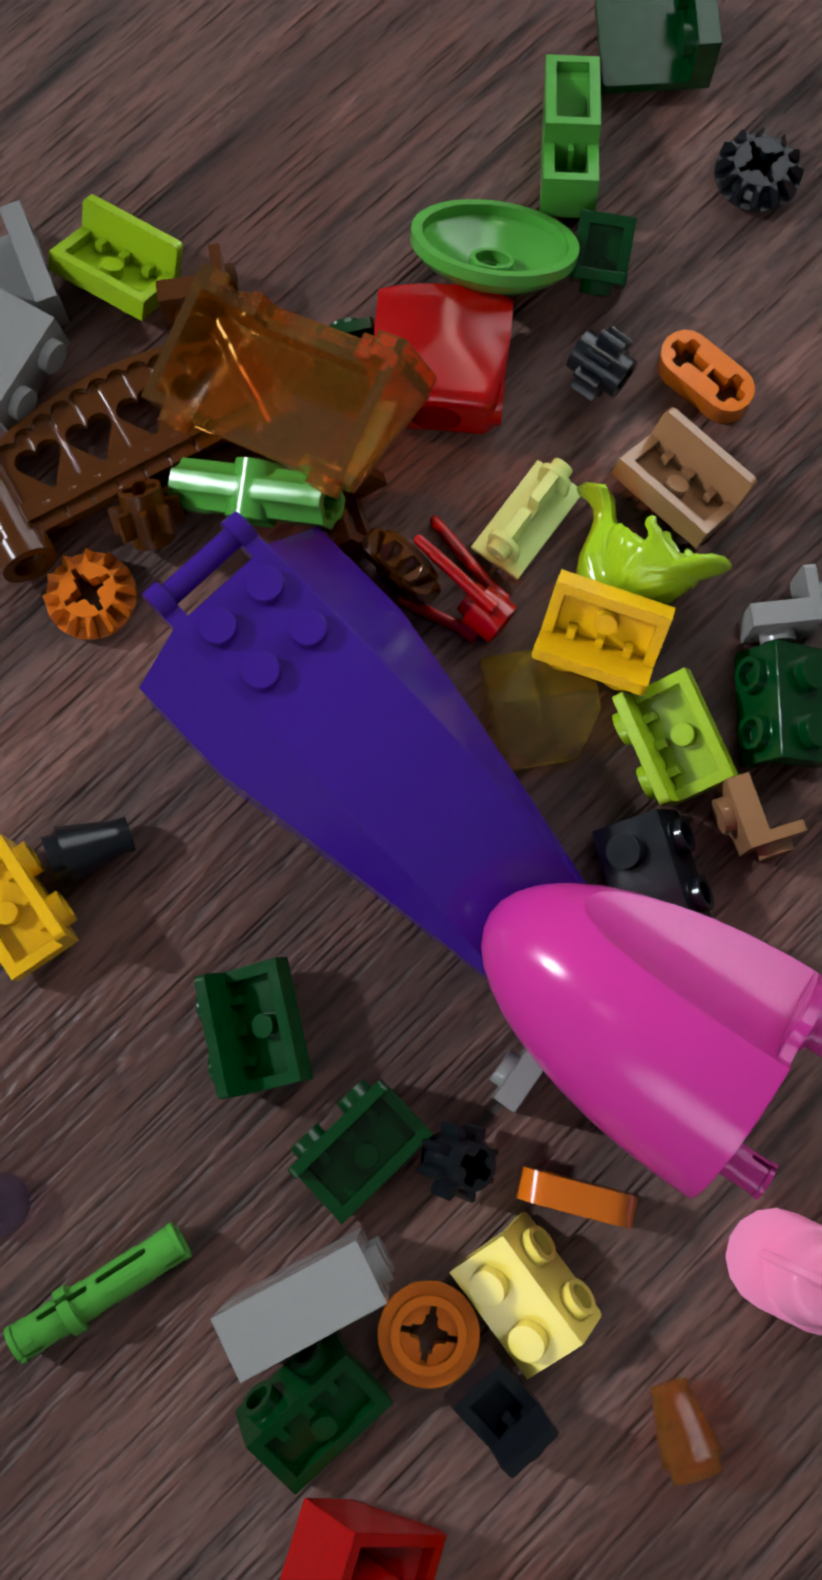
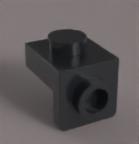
[444,1349,559,1478]

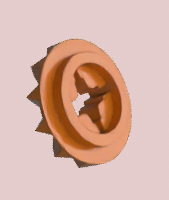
[42,548,137,640]
[378,1280,480,1389]

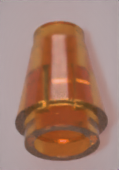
[649,1376,724,1486]

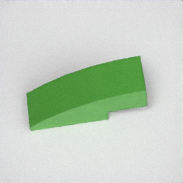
[540,54,601,218]

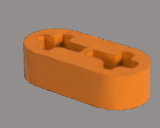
[657,329,755,424]
[515,1166,639,1229]

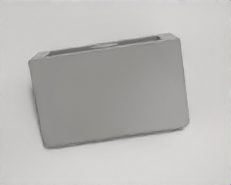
[0,200,70,327]

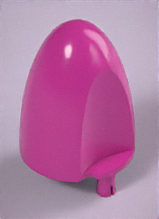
[481,883,822,1200]

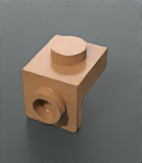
[712,772,808,861]

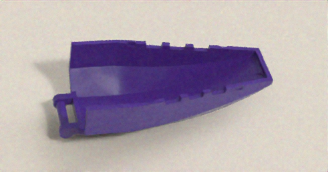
[139,511,586,980]

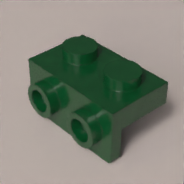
[734,639,822,768]
[194,957,313,1100]
[287,1078,433,1224]

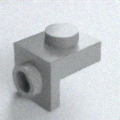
[738,564,822,645]
[489,1048,543,1113]

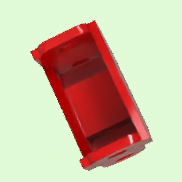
[370,283,514,434]

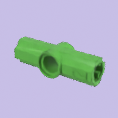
[168,457,346,530]

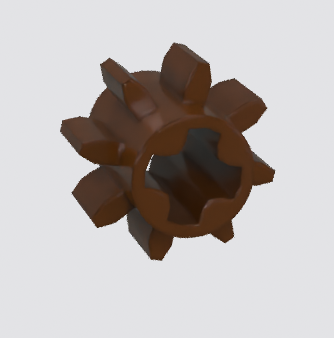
[108,479,185,551]

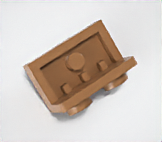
[610,407,757,549]

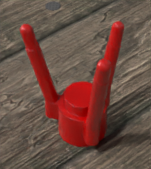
[397,515,518,644]

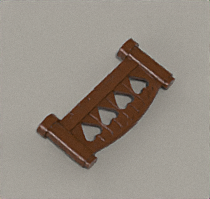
[0,307,311,583]

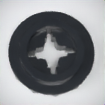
[714,127,804,212]

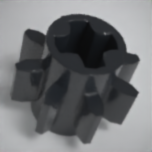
[566,325,638,402]
[417,1120,499,1203]

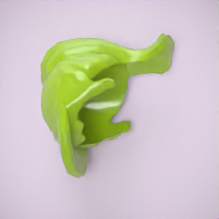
[576,481,732,604]

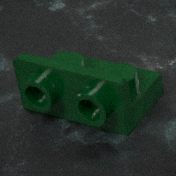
[235,1331,393,1495]

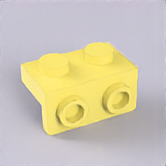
[449,1212,602,1379]

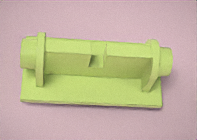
[471,458,581,581]

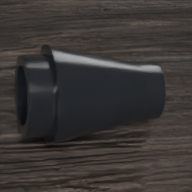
[41,816,136,883]

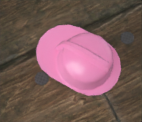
[725,1208,822,1336]

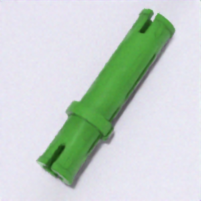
[4,1221,192,1365]

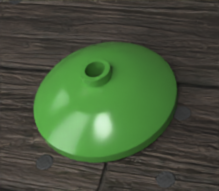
[410,199,580,297]

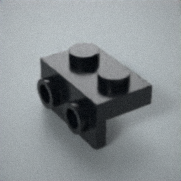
[592,809,714,918]

